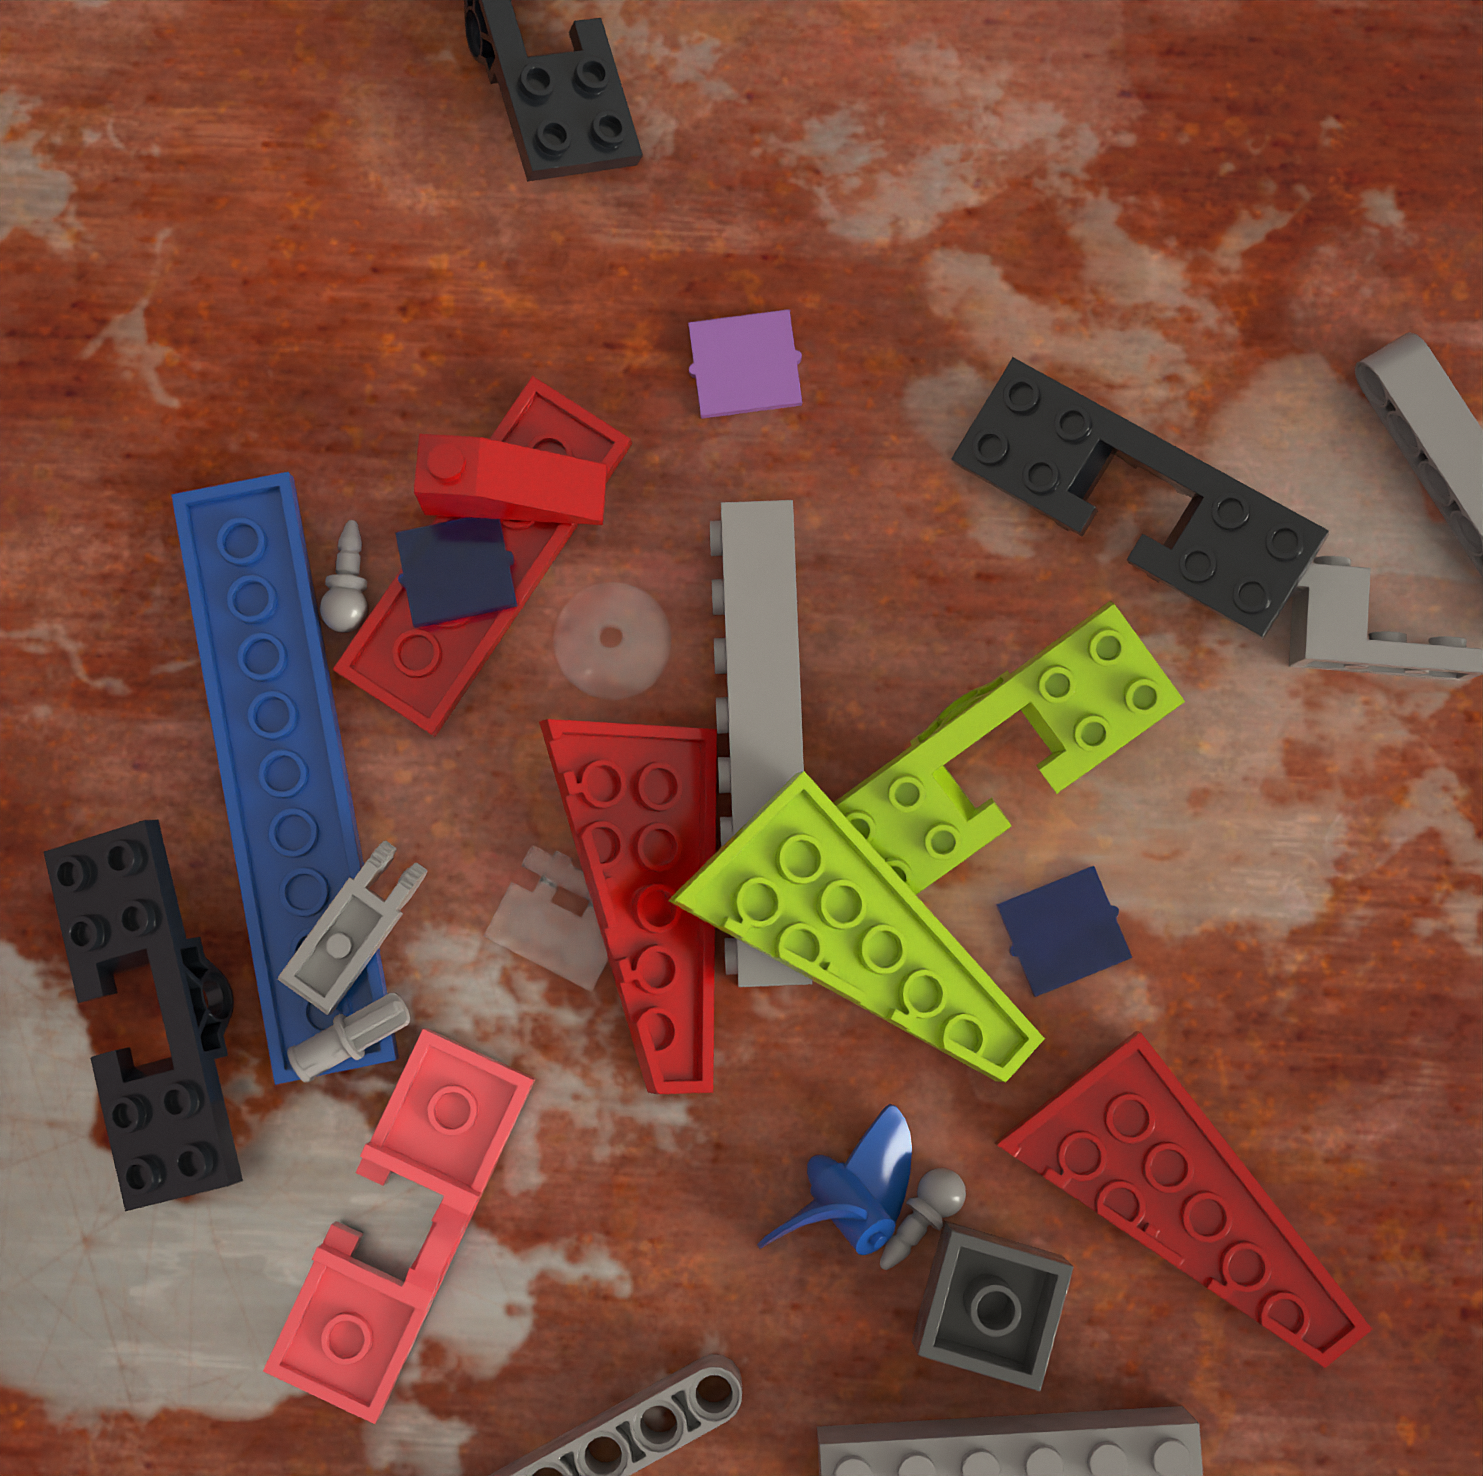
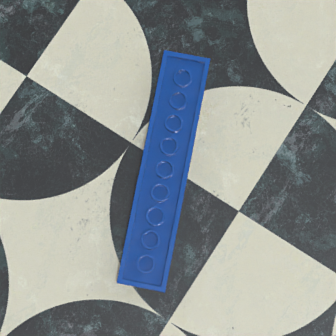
[171,472,399,1085]

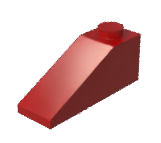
[414,434,607,525]

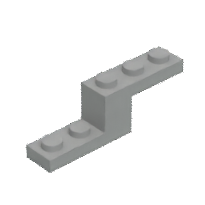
[1289,556,1483,681]

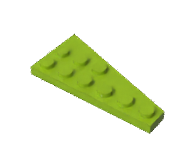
[668,771,1045,1082]

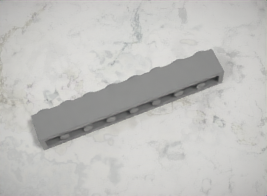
[710,500,812,987]

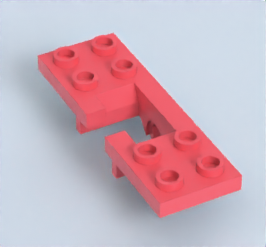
[263,1028,536,1424]

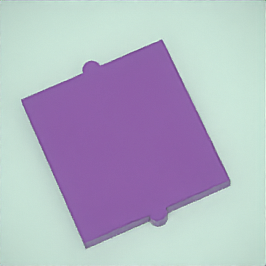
[688,309,802,419]

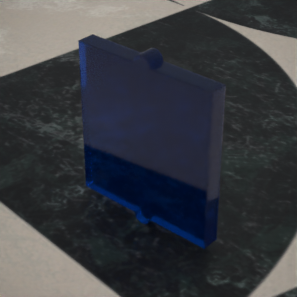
[396,517,518,628]
[996,866,1132,997]

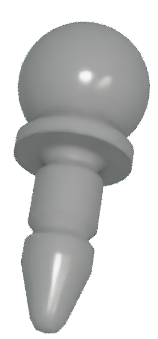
[320,520,368,633]
[880,1168,966,1270]

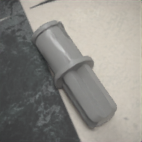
[287,993,410,1083]

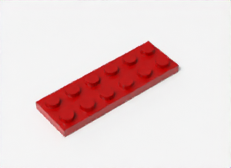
[332,375,632,737]

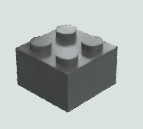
[911,1221,1074,1391]

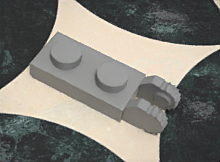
[278,840,428,1015]

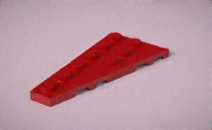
[539,719,717,1094]
[994,1031,1373,1368]

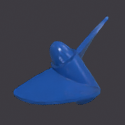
[757,1104,912,1255]

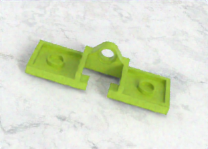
[833,601,1185,895]

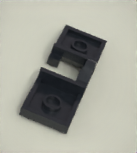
[464,0,643,182]
[951,357,1329,640]
[43,820,243,1211]

